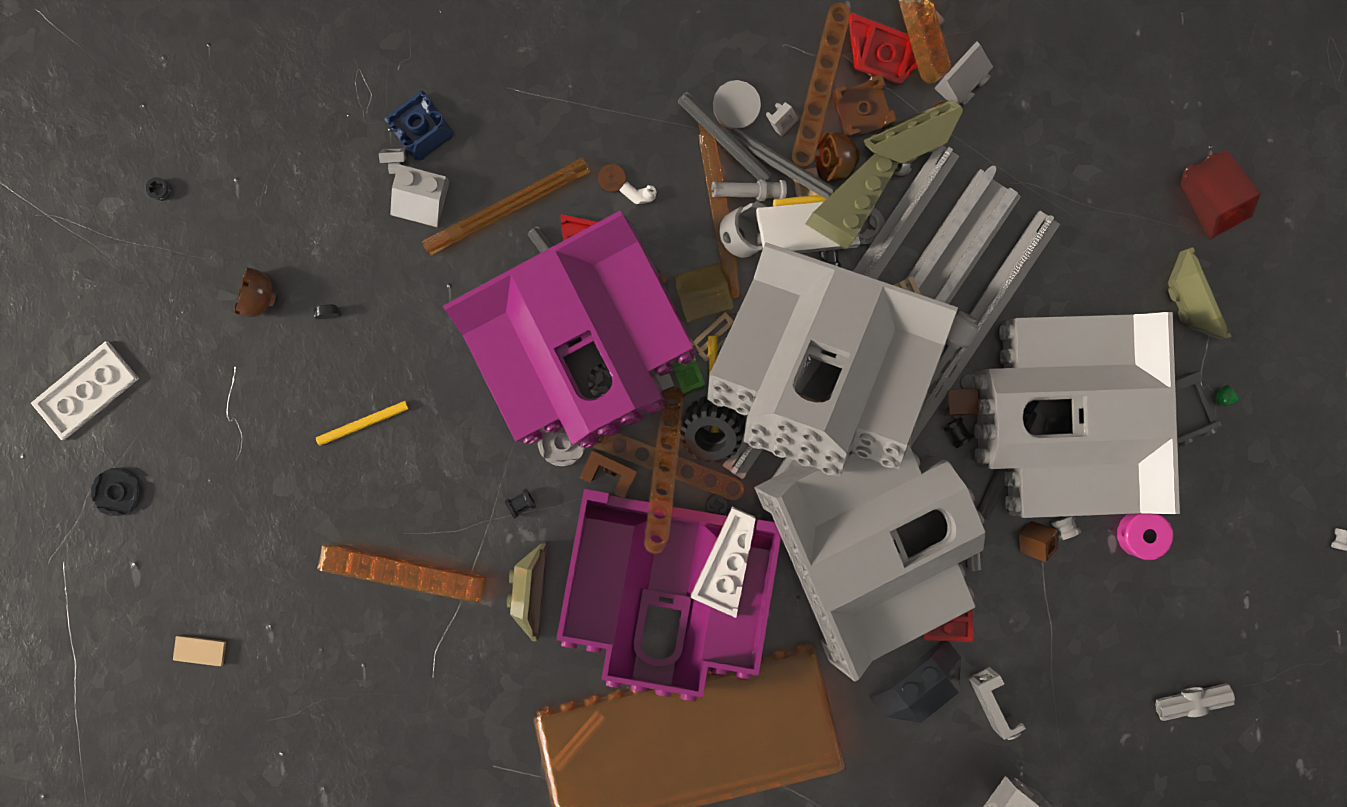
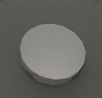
[713,80,761,129]
[538,428,586,466]

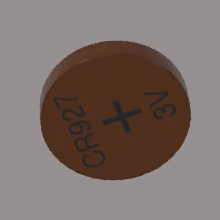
[598,164,626,192]

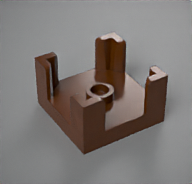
[832,74,897,139]
[579,450,637,498]

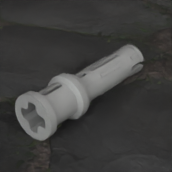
[711,179,787,201]

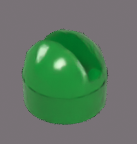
[1216,385,1239,406]

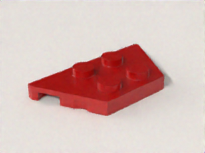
[848,13,936,85]

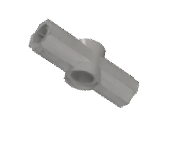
[1155,683,1235,721]

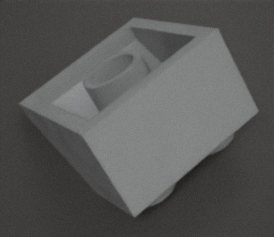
[934,41,993,105]
[390,164,450,228]

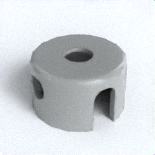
[719,203,763,258]

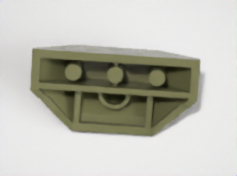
[864,100,963,163]
[1168,247,1232,340]
[507,541,548,641]

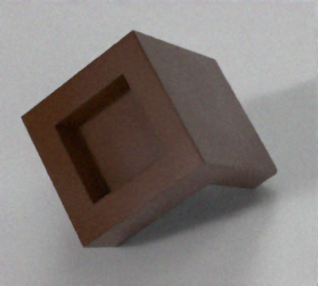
[944,389,979,416]
[1019,521,1058,562]

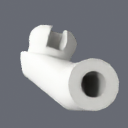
[620,182,657,204]

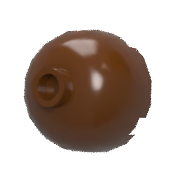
[815,132,860,181]
[234,267,276,317]

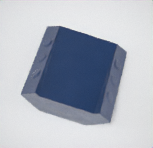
[385,91,453,160]

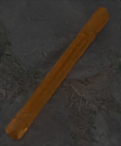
[698,123,742,300]
[422,157,590,256]

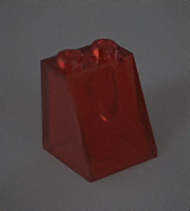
[1180,150,1261,239]

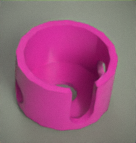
[1117,513,1173,560]

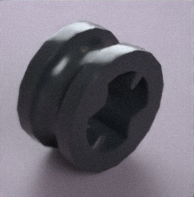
[146,177,171,201]

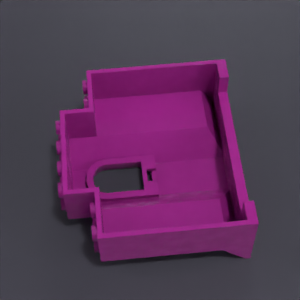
[443,210,699,448]
[556,489,781,701]

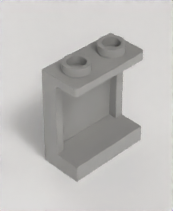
[968,667,1026,740]

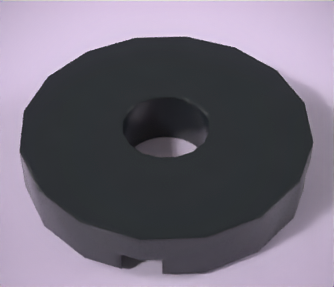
[91,468,142,516]

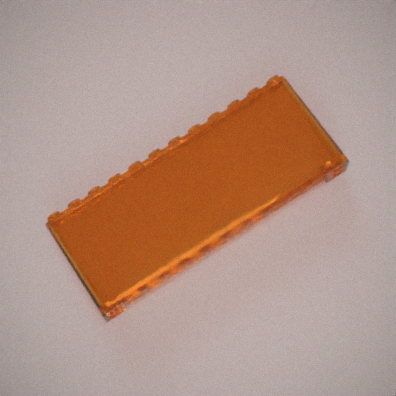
[533,644,846,807]

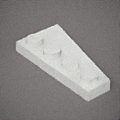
[691,507,756,618]

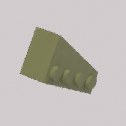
[805,153,899,250]

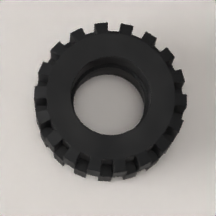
[680,396,745,463]

